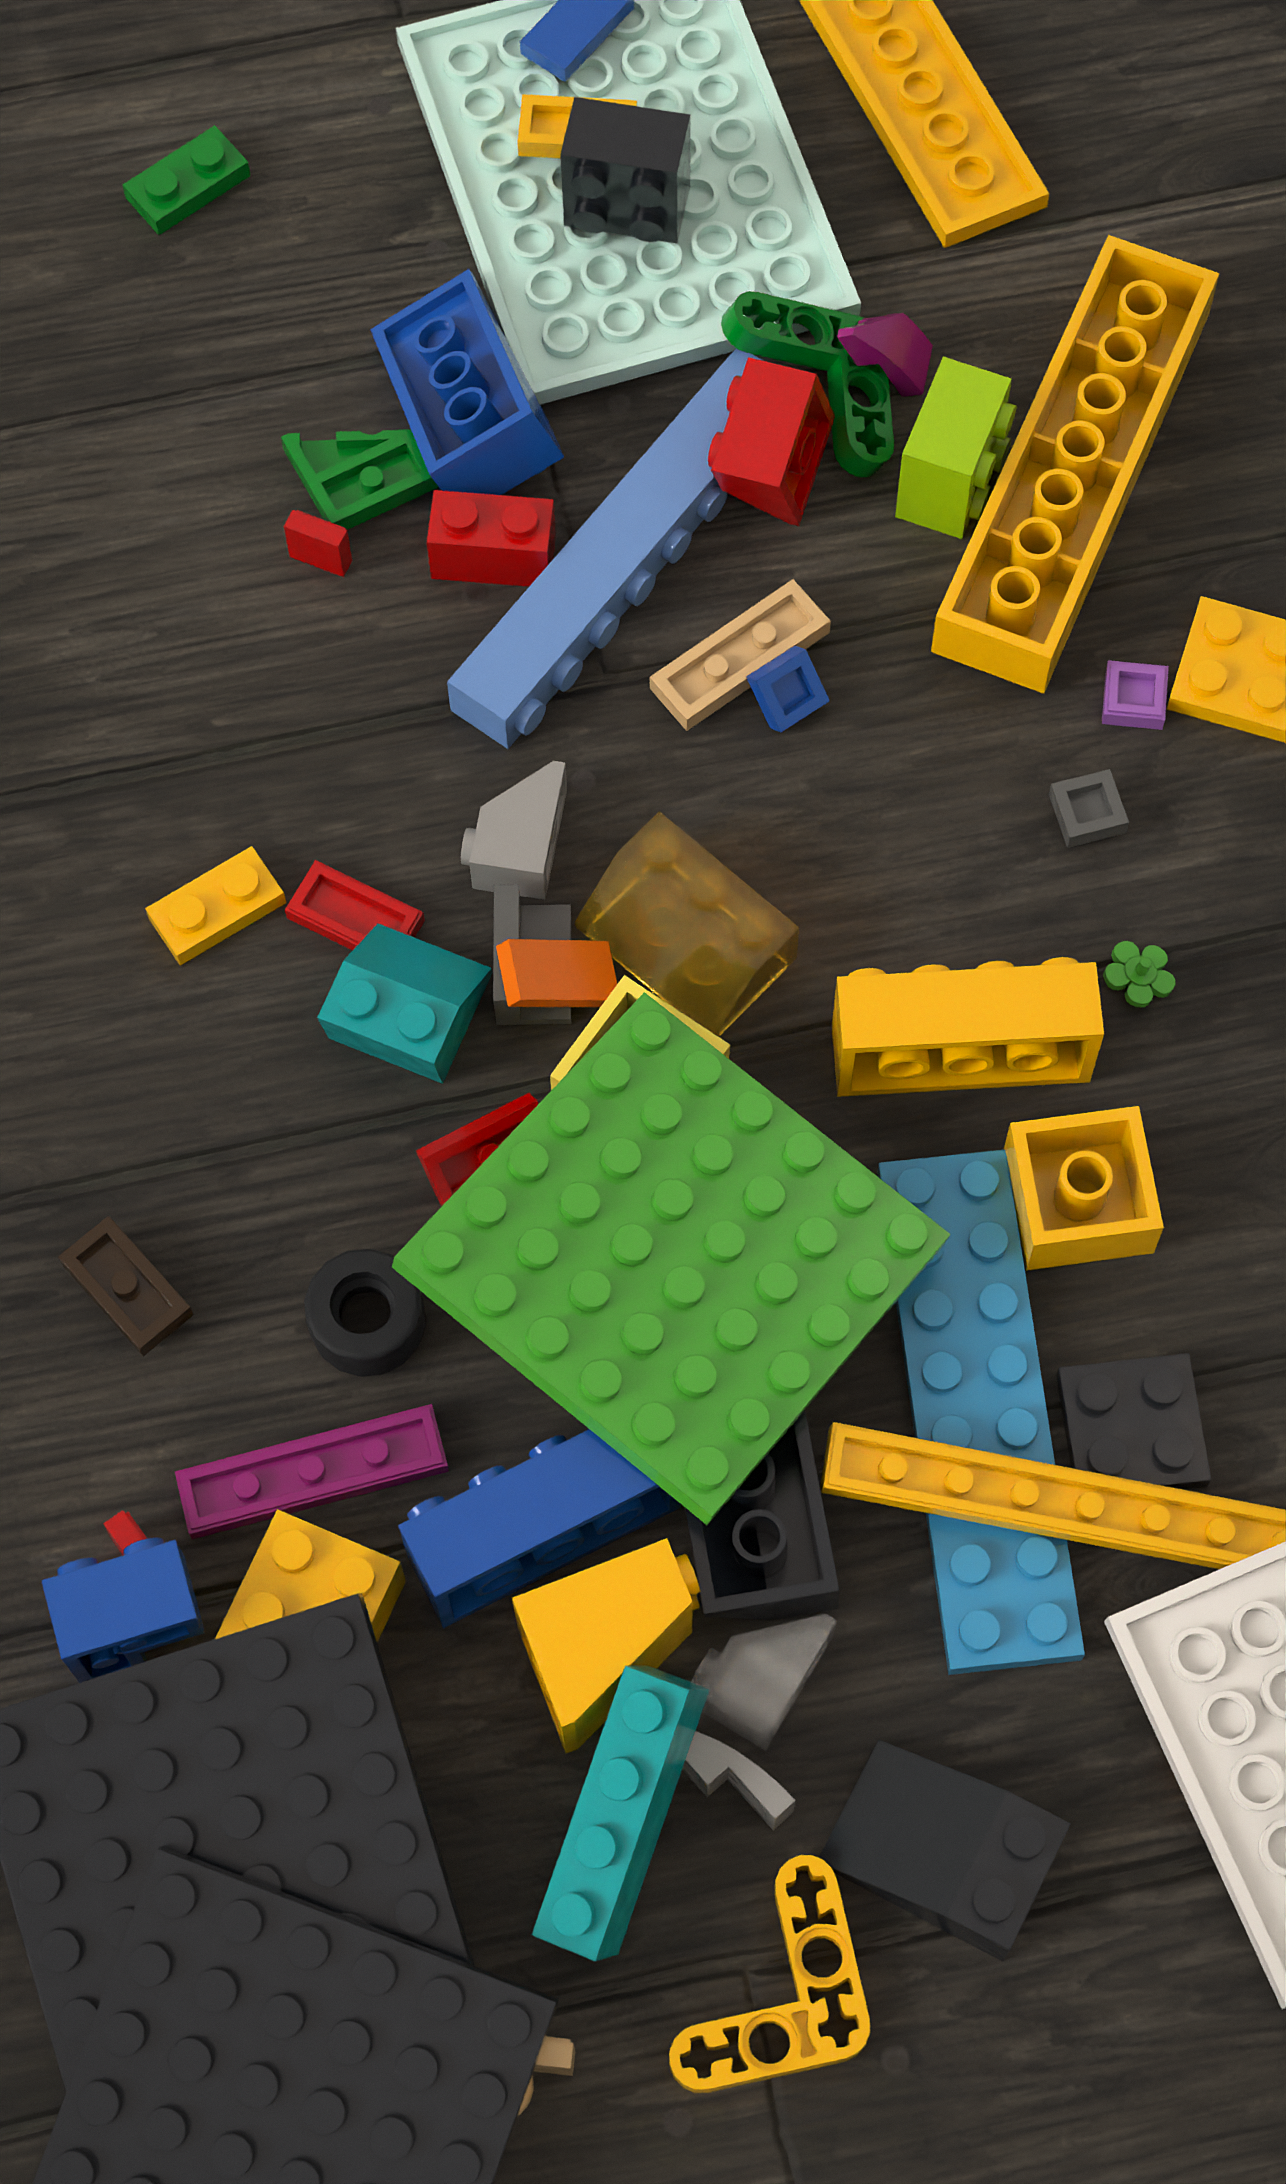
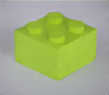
[895,356,1017,539]

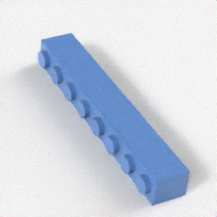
[447,348,763,749]

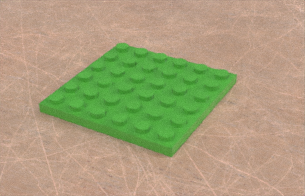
[392,992,951,1525]

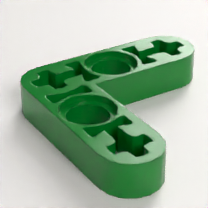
[721,291,894,478]

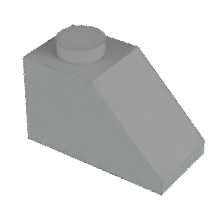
[461,761,567,900]

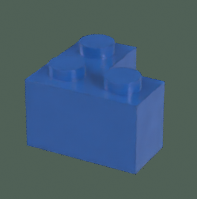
[41,1538,205,1683]

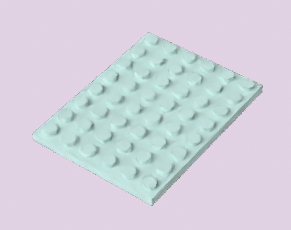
[396,0,861,404]

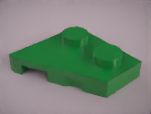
[281,429,439,530]

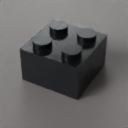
[560,97,691,244]

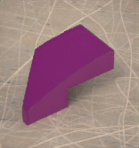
[837,313,933,397]

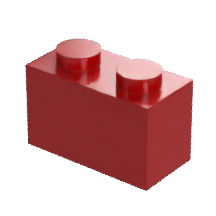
[427,490,556,587]

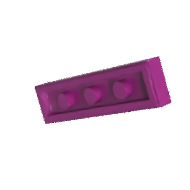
[175,1404,449,1540]

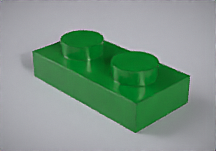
[123,125,251,235]

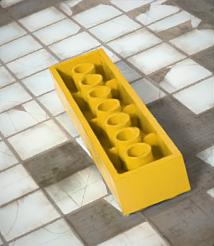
[931,235,1219,694]

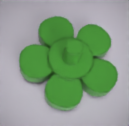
[1103,941,1175,1007]

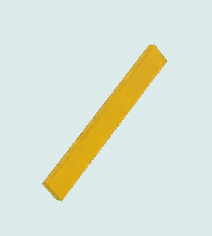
[820,1422,1286,1569]

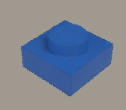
[746,645,830,733]

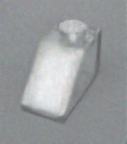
[692,1614,837,1750]

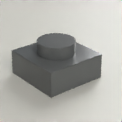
[1049,769,1129,848]

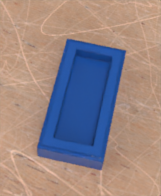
[520,0,634,82]

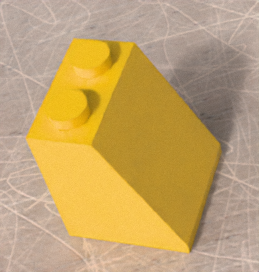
[512,1538,700,1753]

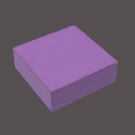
[1102,660,1169,730]

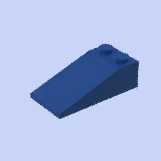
[370,269,564,495]

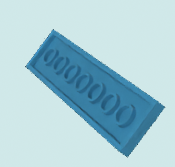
[877,1150,1085,1675]

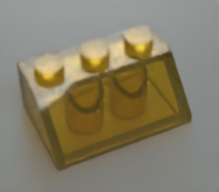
[575,811,799,1037]

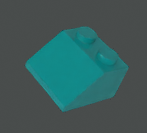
[317,923,493,1084]

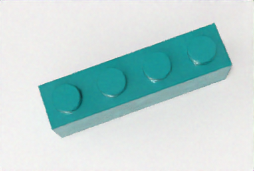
[532,1665,710,1961]

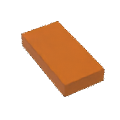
[496,939,617,1007]

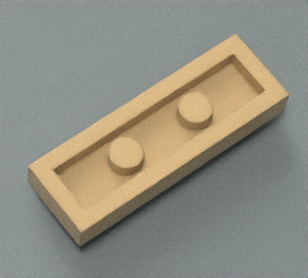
[650,579,831,731]

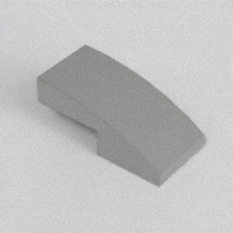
[682,1731,796,1831]

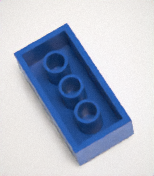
[398,1429,681,1628]

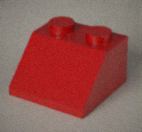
[708,357,835,526]

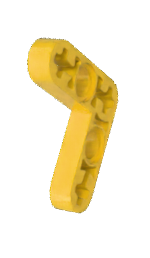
[669,1855,870,2093]

